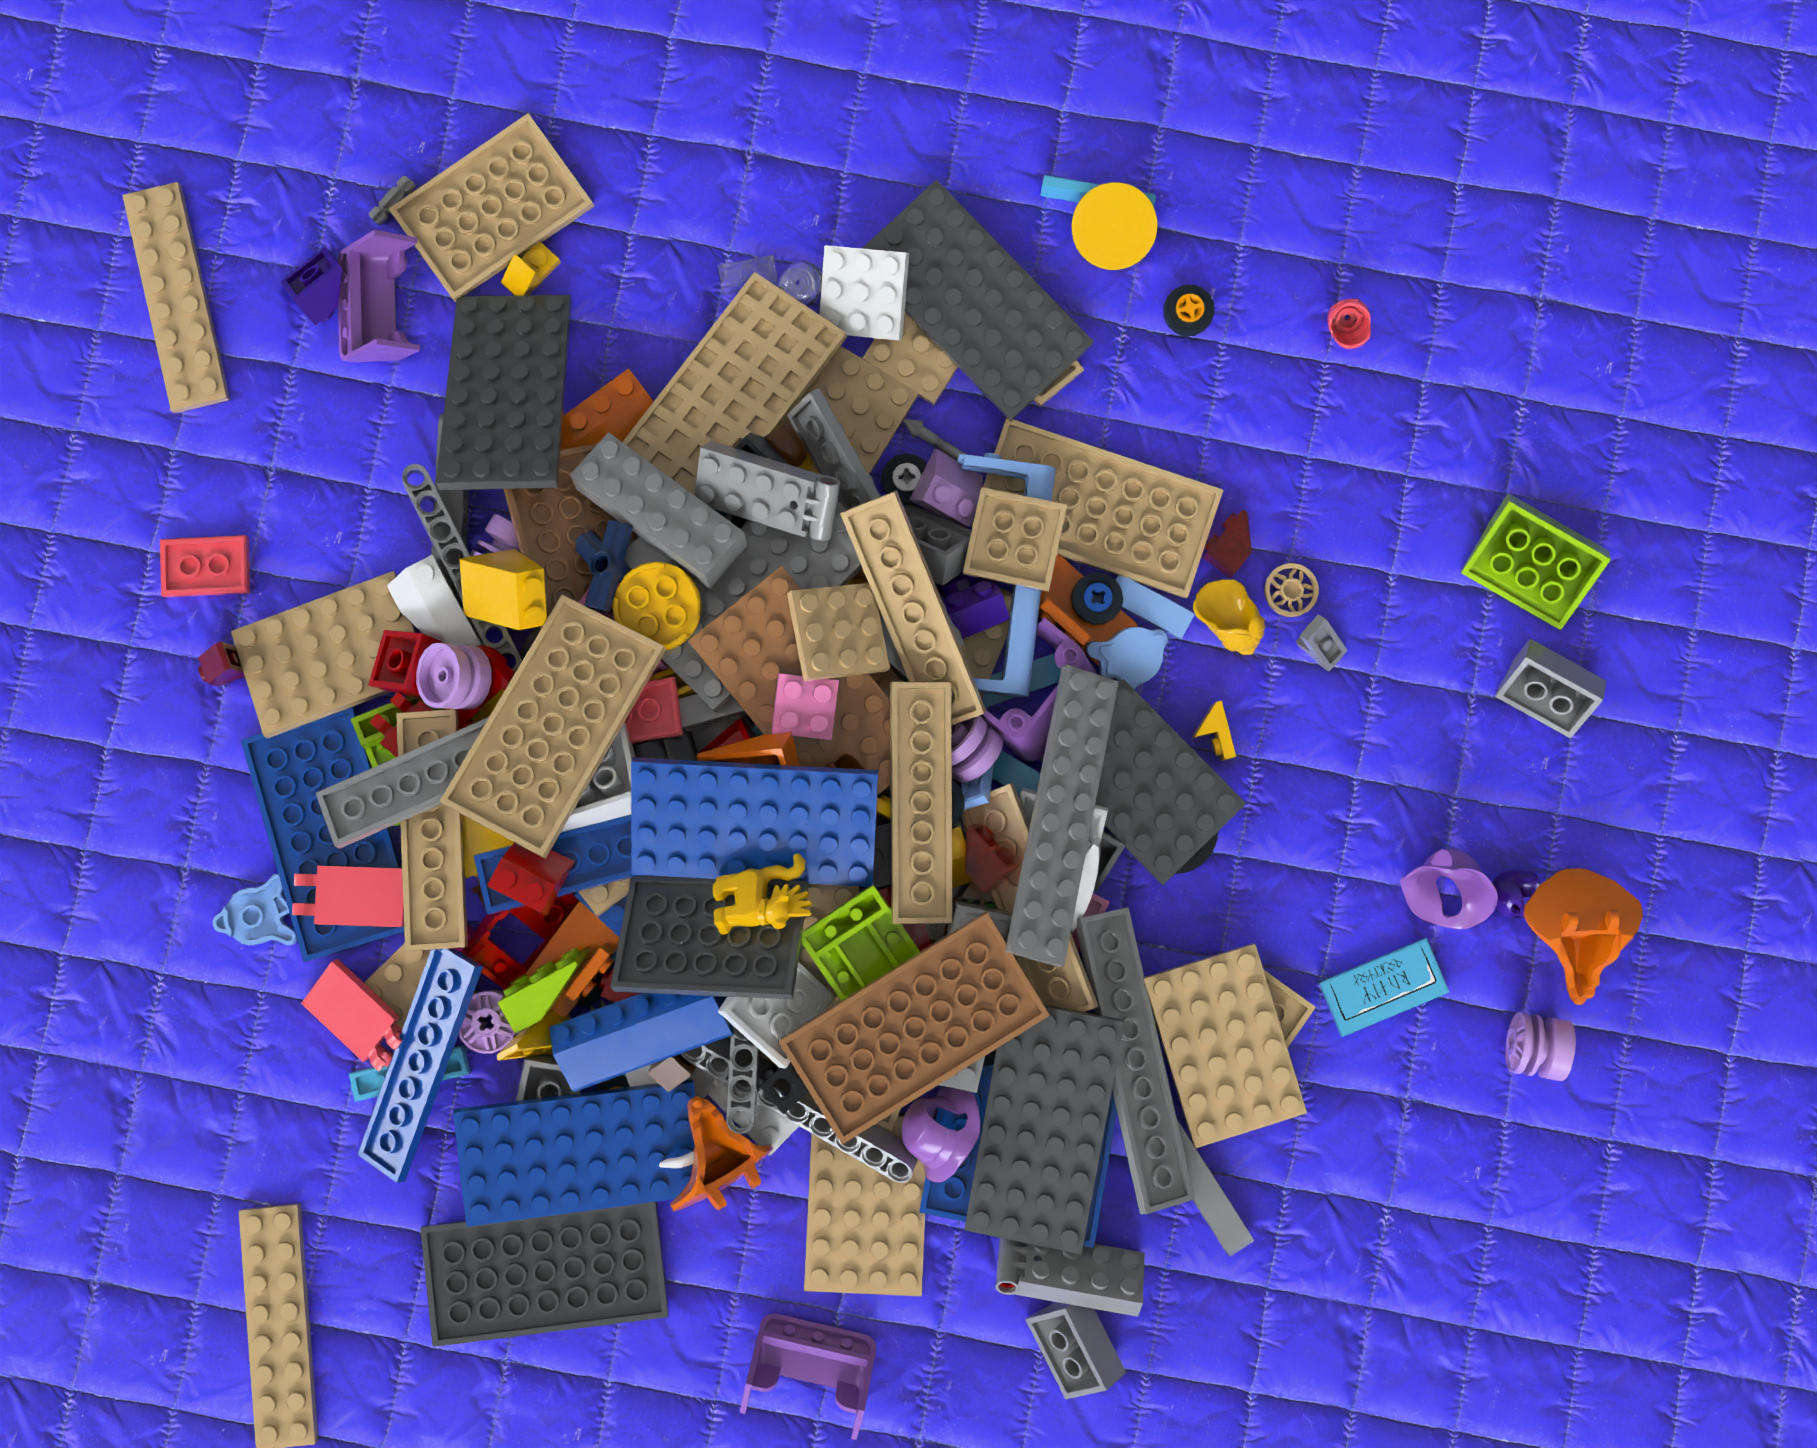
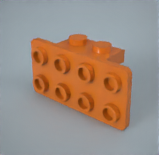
[1039,555,1138,666]
[526,901,619,1017]

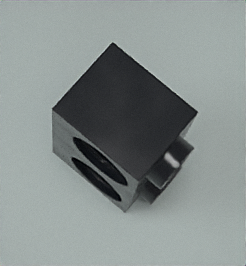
[759,1062,809,1114]

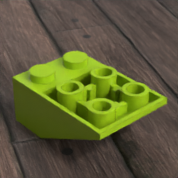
[497,947,590,1034]

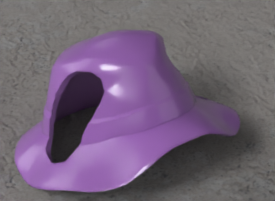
[1400,848,1498,929]
[902,1087,980,1183]

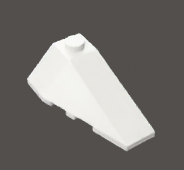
[387,555,483,646]

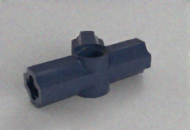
[575,520,633,614]

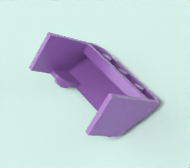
[337,230,420,362]
[981,617,1097,762]
[740,1314,876,1440]

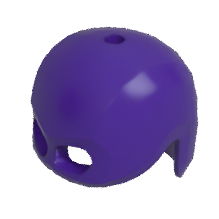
[1492,870,1539,919]

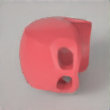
[1327,299,1371,349]

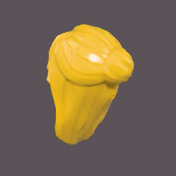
[1193,579,1265,655]

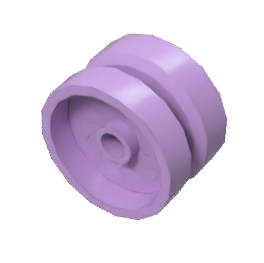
[416,643,492,710]
[951,715,1003,783]

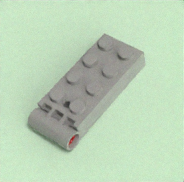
[695,441,841,541]
[995,1238,1145,1317]

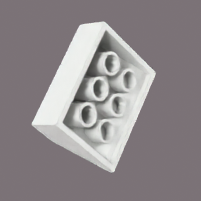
[561,722,636,833]

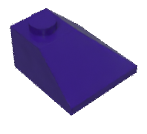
[281,247,342,326]

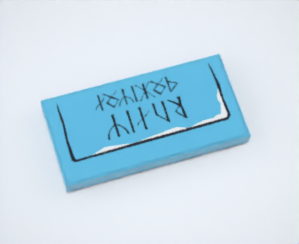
[1318,938,1449,1037]

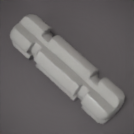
[369,176,416,225]

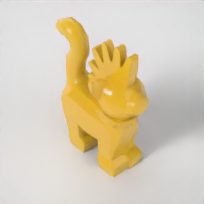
[713,853,812,935]

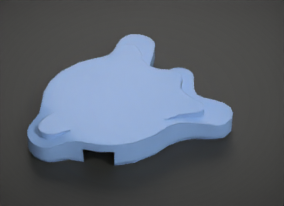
[1085,626,1168,690]
[213,874,297,945]

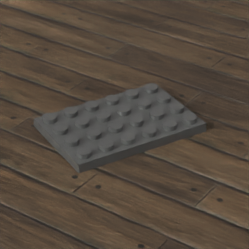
[1039,679,1246,885]
[610,875,809,1000]

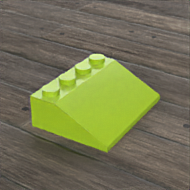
[1461,493,1611,630]

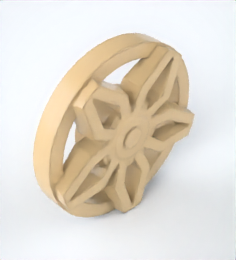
[1264,563,1319,617]

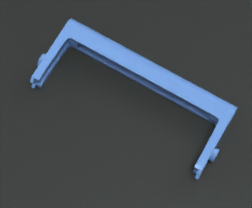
[957,453,1056,697]

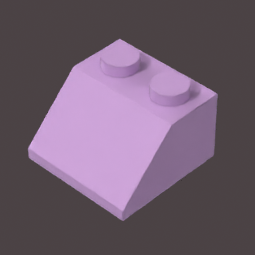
[910,449,983,527]

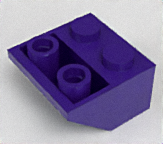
[935,571,1010,639]

